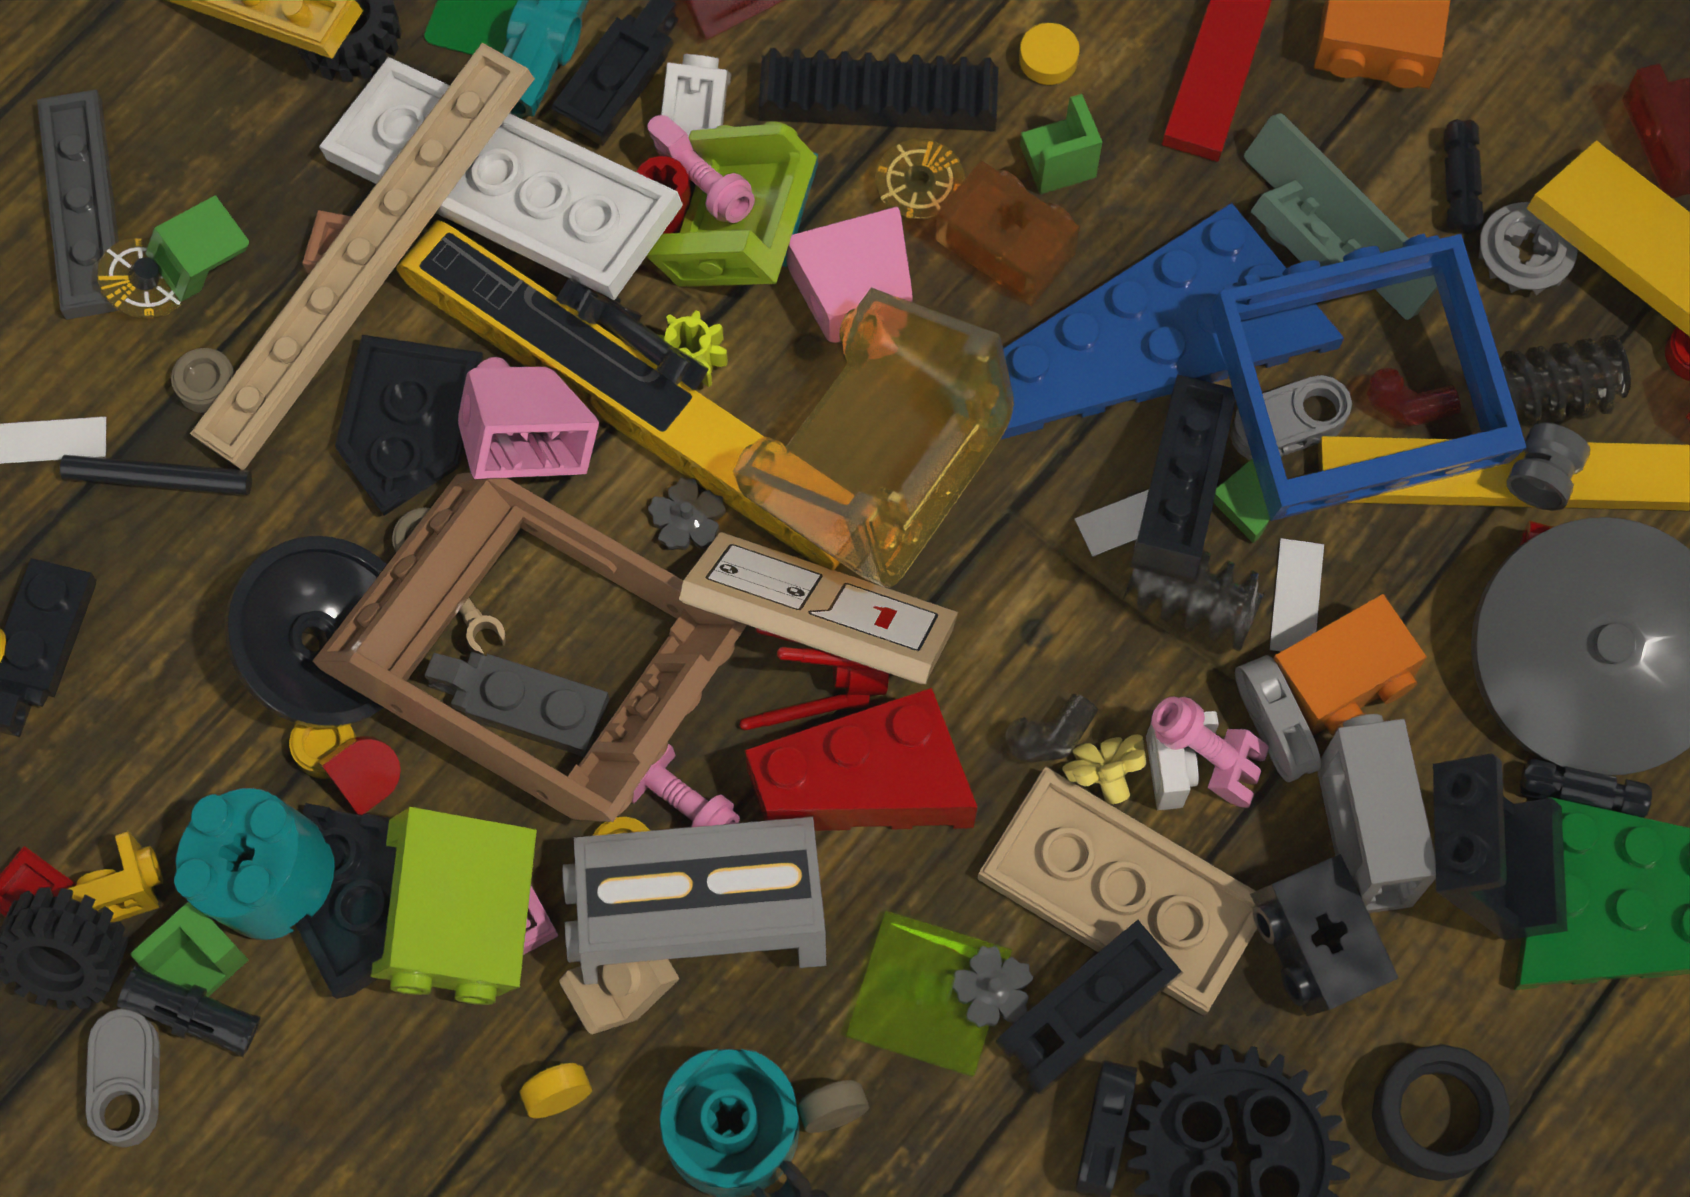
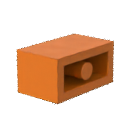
[1313,0,1450,89]
[1273,594,1427,736]

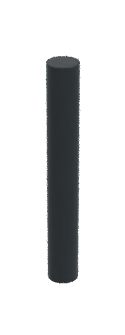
[60,454,252,495]

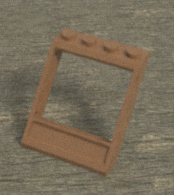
[313,473,747,822]

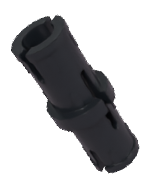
[117,966,261,1057]

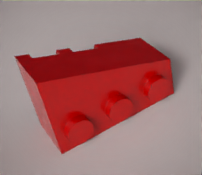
[745,688,977,831]

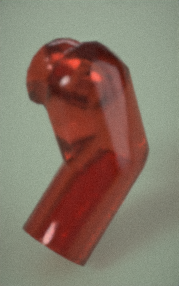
[1367,368,1461,427]

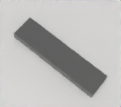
[37,89,127,320]

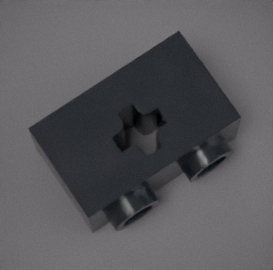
[1250,854,1399,1017]

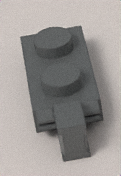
[424,652,609,757]

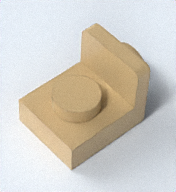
[559,959,680,1034]

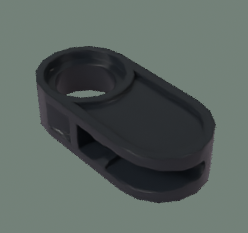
[1075,1060,1137,1197]

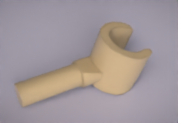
[459,598,506,655]

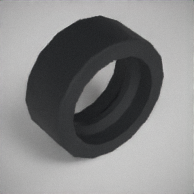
[1372,1044,1510,1181]

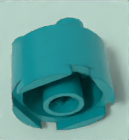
[174,788,335,940]
[660,1049,799,1197]

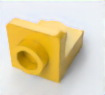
[59,831,163,922]

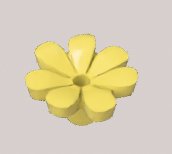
[1062,734,1146,804]

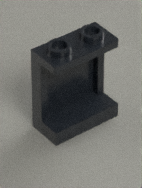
[1433,753,1568,940]

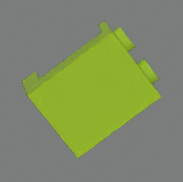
[646,121,817,287]
[371,807,537,1005]

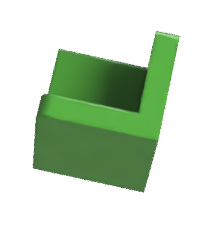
[1020,94,1102,194]
[145,195,249,302]
[131,901,249,997]

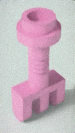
[648,115,755,223]
[1151,697,1269,808]
[632,744,740,827]

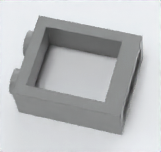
[1318,714,1436,913]

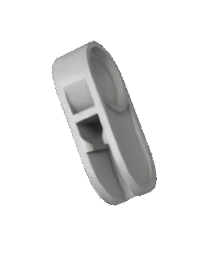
[1230,375,1352,460]
[1235,655,1321,782]
[86,1009,160,1148]

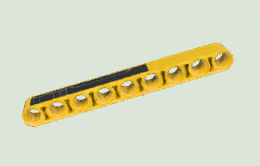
[396,221,873,571]

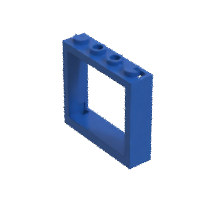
[1210,233,1527,521]

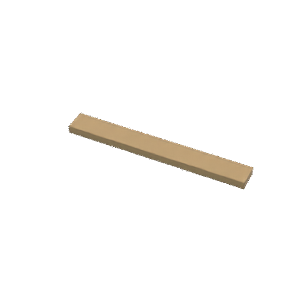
[190,43,535,470]

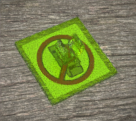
[846,911,1012,1077]

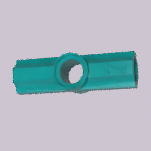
[503,0,589,119]

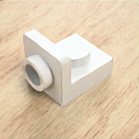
[662,54,731,137]
[1146,711,1219,811]

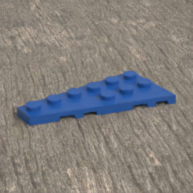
[936,203,1344,447]

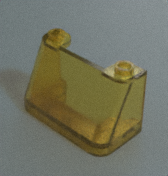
[733,288,1014,588]

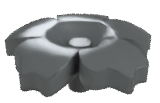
[648,477,726,550]
[951,946,1033,1028]

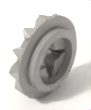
[1478,202,1578,295]

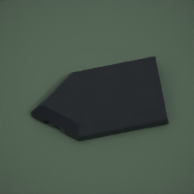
[335,335,483,516]
[295,803,397,999]

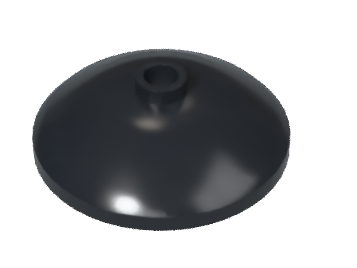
[225,536,409,728]

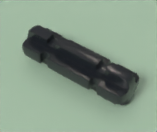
[1444,119,1483,233]
[1520,759,1652,818]

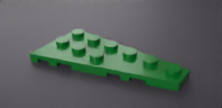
[1514,797,1690,990]

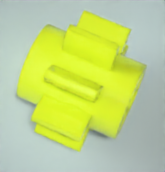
[657,310,728,387]

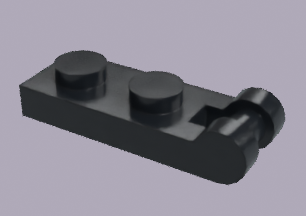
[996,919,1183,1095]

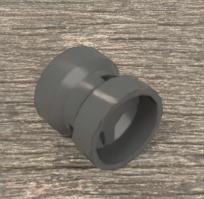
[1507,423,1590,511]

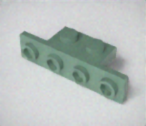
[1244,113,1438,319]

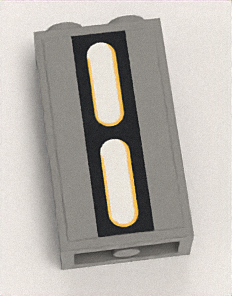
[563,817,826,985]

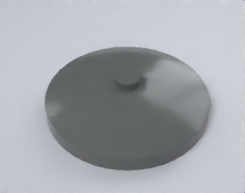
[1471,517,1690,776]

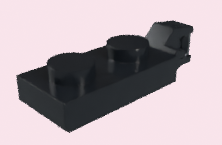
[551,0,678,146]
[0,558,97,737]

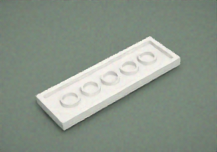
[319,57,683,300]

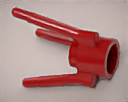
[739,628,889,730]

